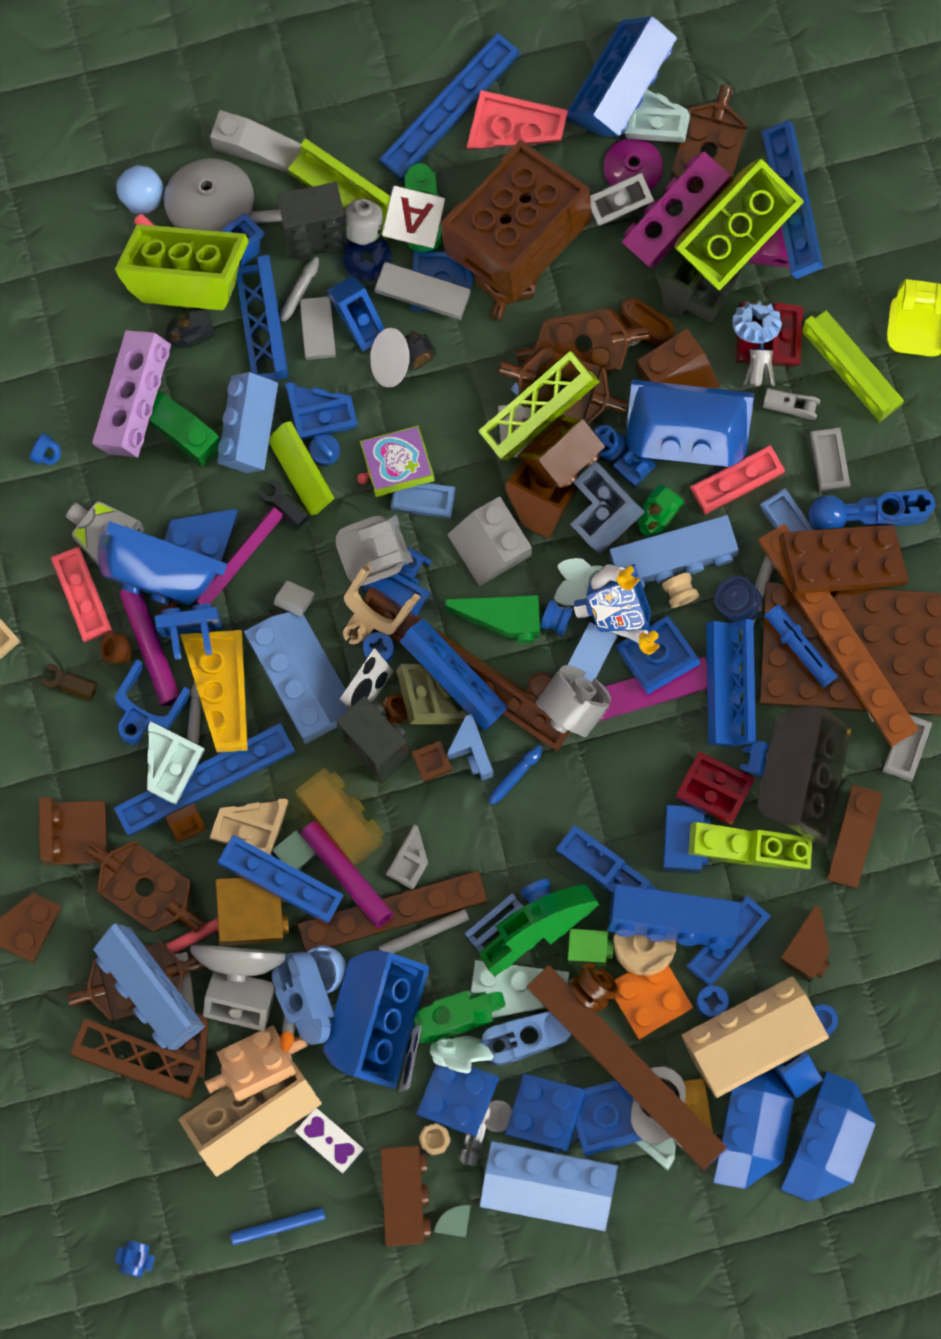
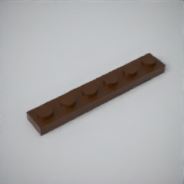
[298,871,487,953]

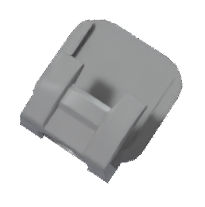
[335,514,413,586]

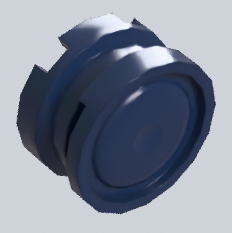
[715,576,763,623]

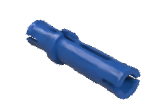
[764,604,838,688]

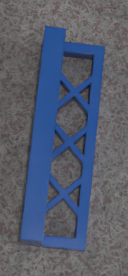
[237,255,289,381]
[400,618,509,731]
[706,619,756,748]
[217,835,343,924]

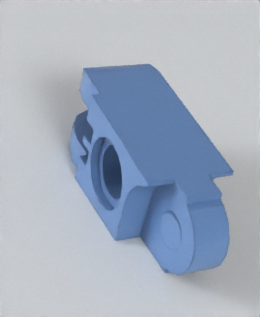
[272,952,334,1045]
[480,1012,571,1066]

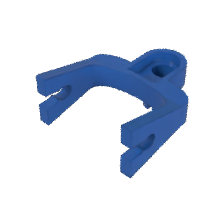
[115,660,190,746]

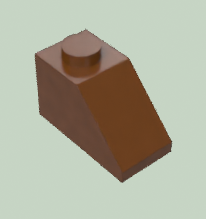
[779,906,831,982]

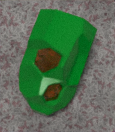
[637,484,684,537]

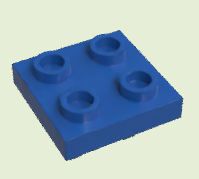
[155,604,223,660]

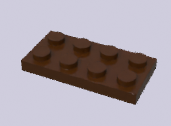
[779,525,909,594]

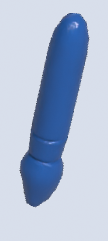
[489,746,542,804]

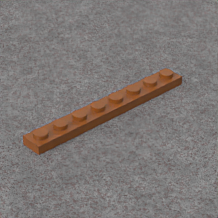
[758,523,919,748]

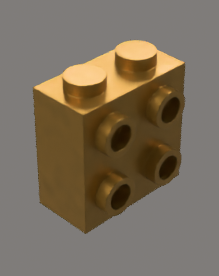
[216,878,289,946]

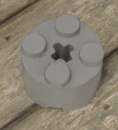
[536,665,611,737]

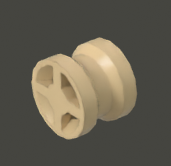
[662,573,699,608]

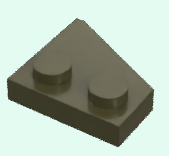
[396,664,467,724]

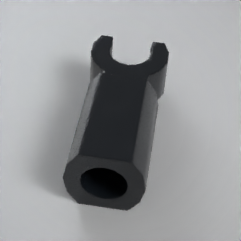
[259,479,310,530]

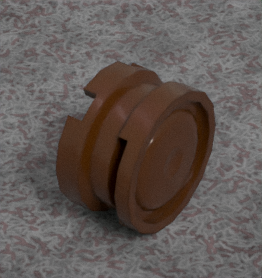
[569,962,620,1012]

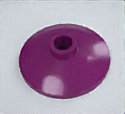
[603,139,663,191]

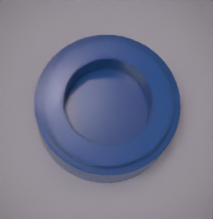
[813,1004,838,1035]

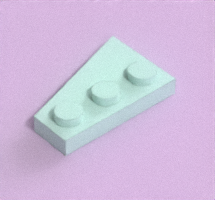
[471,960,569,1018]

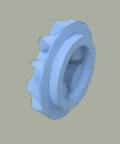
[732,300,781,343]

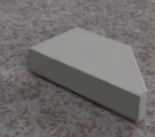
[386,825,428,890]

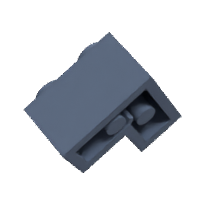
[570,461,644,554]

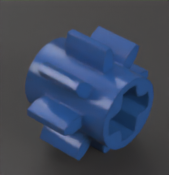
[114,1240,155,1278]

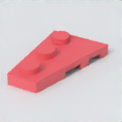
[467,90,568,150]

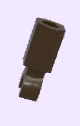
[41,664,98,702]

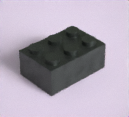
[277,182,349,260]
[336,696,410,783]

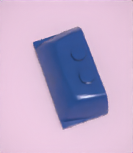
[625,380,754,467]
[97,521,227,607]
[324,950,430,1089]

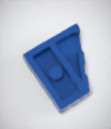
[285,382,358,441]
[164,509,239,562]

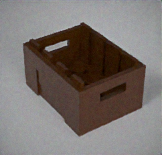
[441,140,592,302]

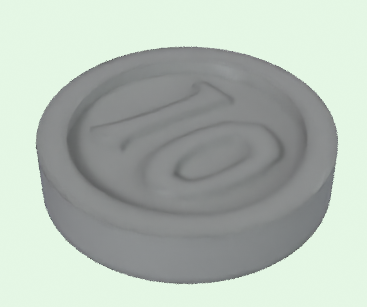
[484,1100,512,1133]

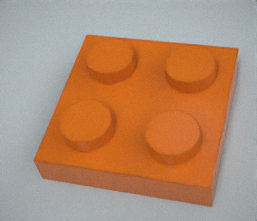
[614,965,693,1041]

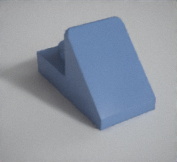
[447,714,493,781]

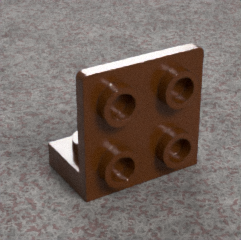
[39,797,107,866]

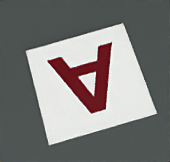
[382,186,445,248]

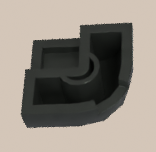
[662,257,739,323]

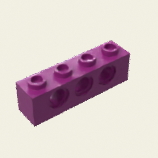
[622,152,733,270]

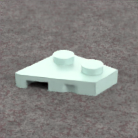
[625,90,690,143]

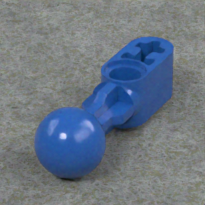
[808,490,935,530]

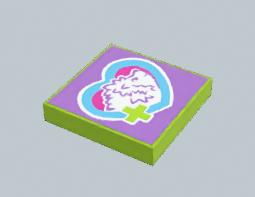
[360,425,435,497]

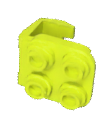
[886,279,941,357]

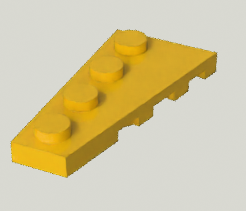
[180,630,248,753]

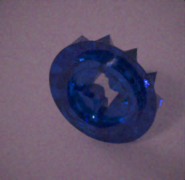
[344,238,392,281]

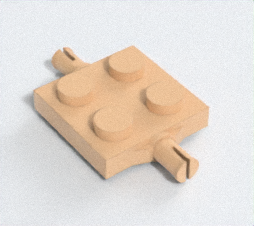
[205,1025,308,1102]

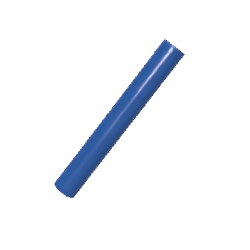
[230,1207,326,1245]

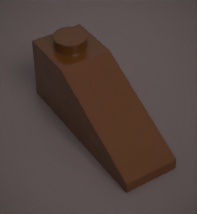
[827,785,883,889]

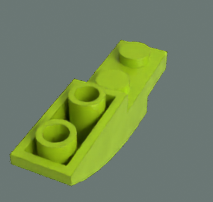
[688,822,813,870]

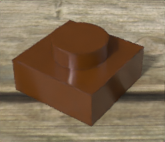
[412,741,452,783]
[165,803,207,843]

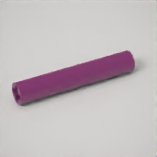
[119,590,180,706]
[301,821,393,928]

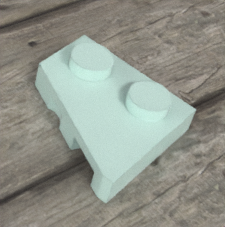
[147,722,205,805]

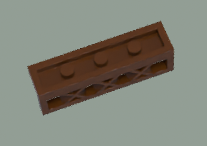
[70,1019,203,1101]

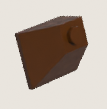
[505,462,579,538]

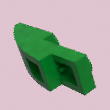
[479,884,599,977]

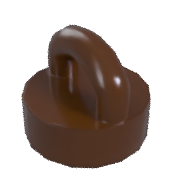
[100,632,132,664]

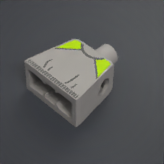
[66,501,144,566]

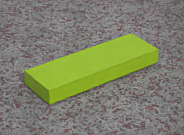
[269,421,335,516]

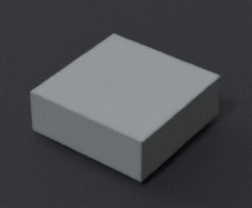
[274,581,315,616]

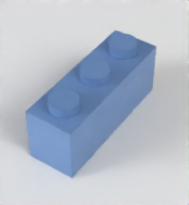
[217,372,278,473]

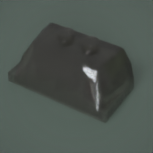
[757,706,852,845]

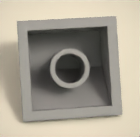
[447,496,532,586]

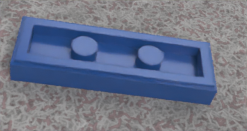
[686,896,771,986]

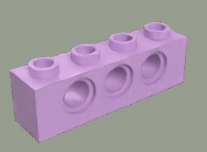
[92,330,171,457]

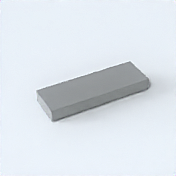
[375,262,471,320]

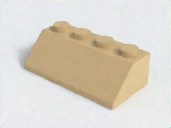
[681,976,829,1098]
[178,1061,322,1177]

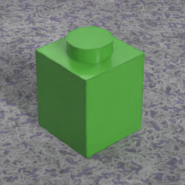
[568,929,613,967]

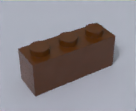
[381,1146,431,1247]

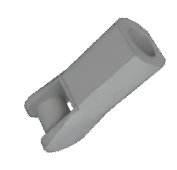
[763,388,821,420]

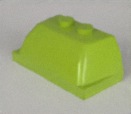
[675,159,804,291]
[115,224,249,310]

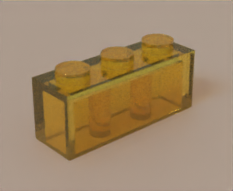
[295,768,384,867]

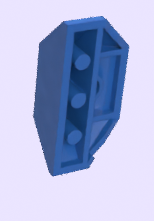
[713,1069,794,1189]
[780,1071,876,1202]

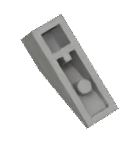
[210,110,301,172]

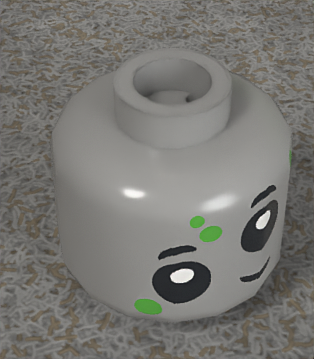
[344,199,382,245]

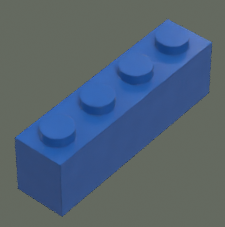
[607,884,740,950]

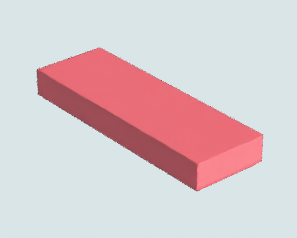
[690,445,785,515]
[51,546,113,643]

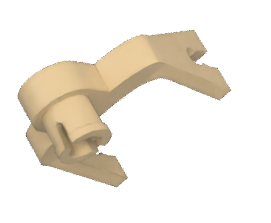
[343,562,420,644]

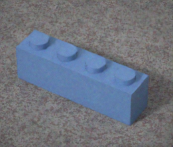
[609,515,739,588]

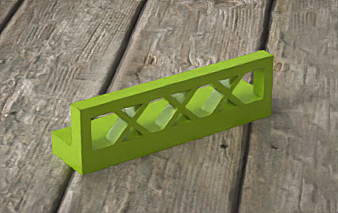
[288,138,391,240]
[802,310,904,422]
[478,351,600,461]

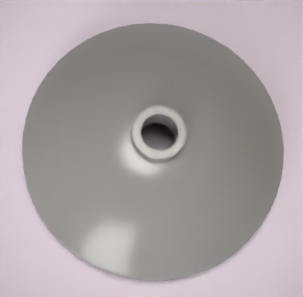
[164,158,254,232]
[190,945,286,982]

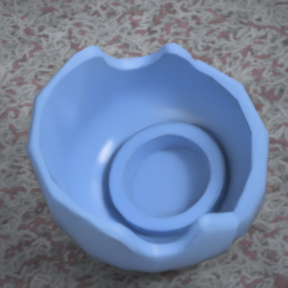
[116,165,164,214]
[307,945,347,994]

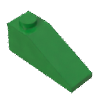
[148,390,220,468]
[446,596,540,644]

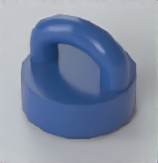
[29,433,61,465]
[309,434,340,466]

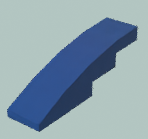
[556,825,660,894]

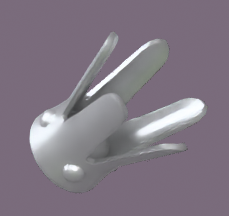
[743,343,775,386]

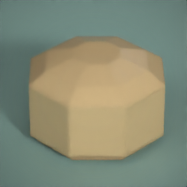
[419,1123,450,1156]

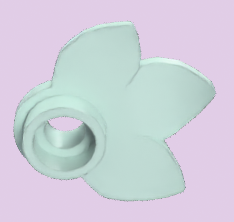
[554,558,603,618]
[430,1036,493,1073]

